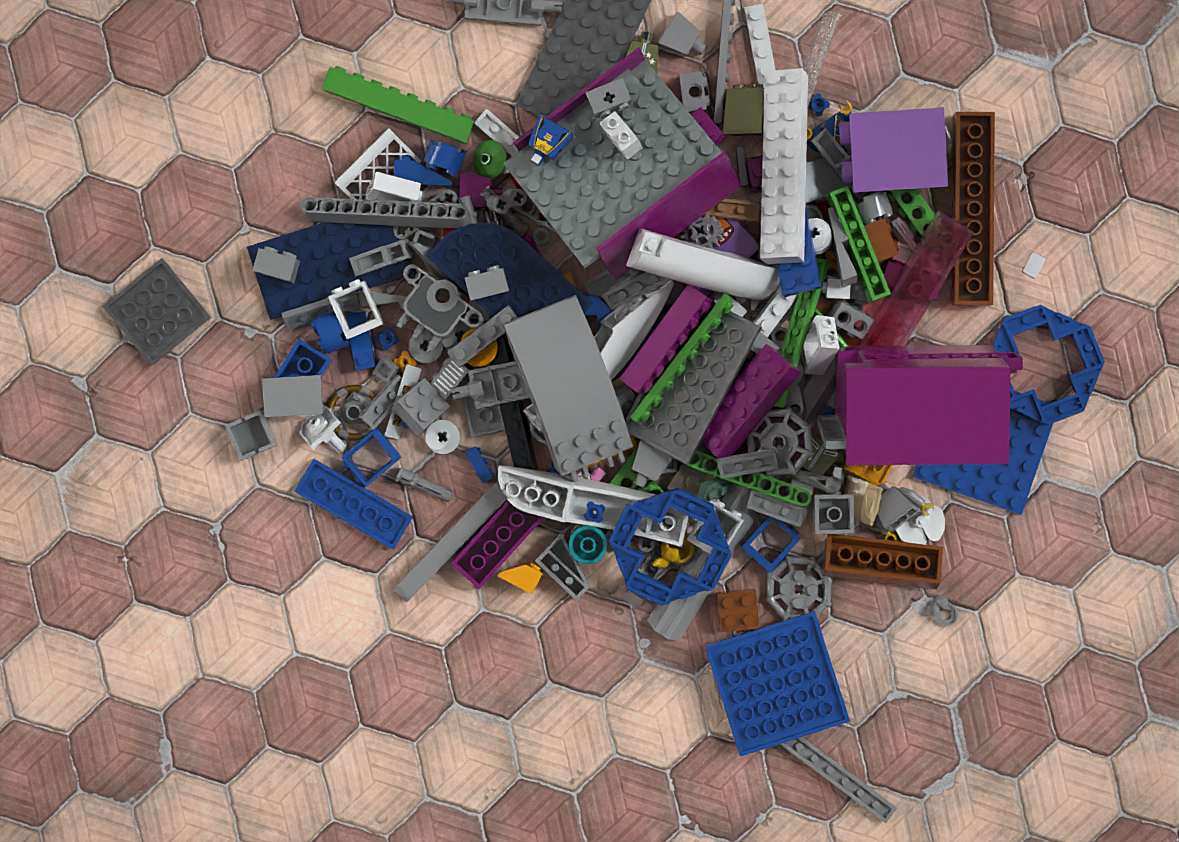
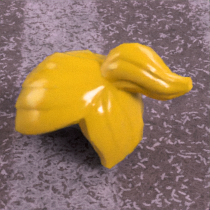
[651,533,695,569]

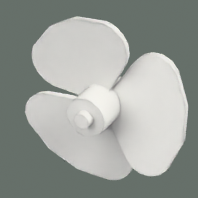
[896,497,945,545]

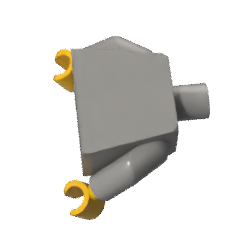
[874,483,934,541]

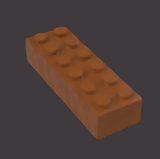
[822,534,943,590]

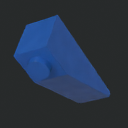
[393,156,452,185]
[347,311,376,371]

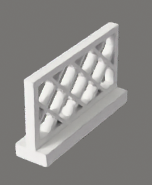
[334,128,421,213]

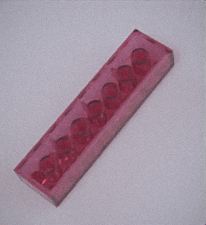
[859,209,974,346]

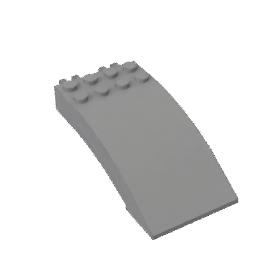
[503,295,633,482]

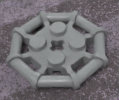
[747,407,814,477]
[764,555,833,621]

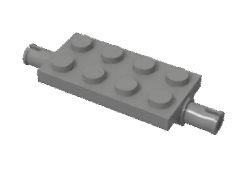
[446,0,562,26]
[451,361,530,409]

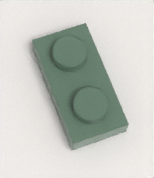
[697,477,729,501]

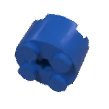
[423,139,467,176]
[311,311,350,354]

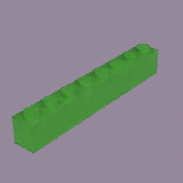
[322,66,475,145]

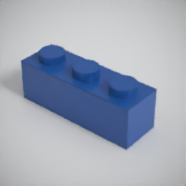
[465,446,494,483]

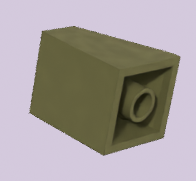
[723,84,764,136]

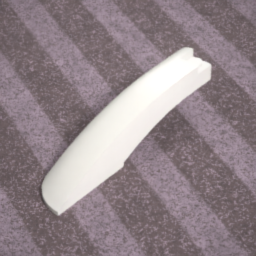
[626,228,780,301]
[523,280,674,432]
[498,465,690,547]

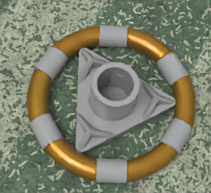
[327,385,380,440]

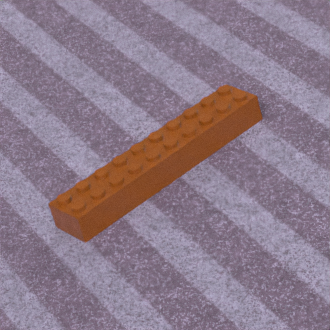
[951,112,995,306]

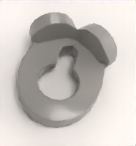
[927,596,958,626]

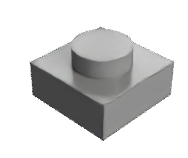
[373,356,399,384]

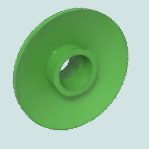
[473,140,507,179]

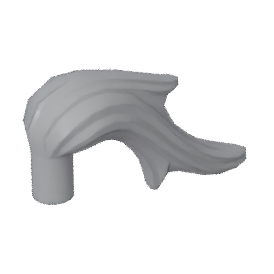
[790,470,841,494]

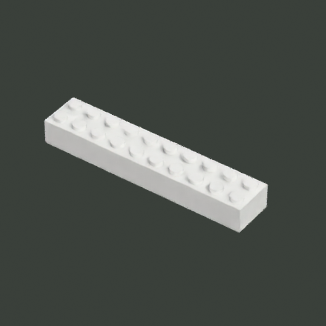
[760,68,808,264]

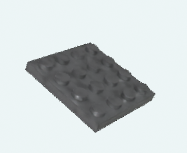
[103,258,212,366]

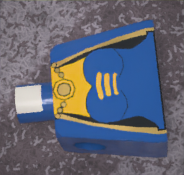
[528,114,574,166]

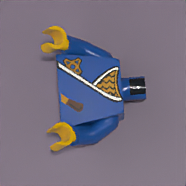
[807,100,852,156]

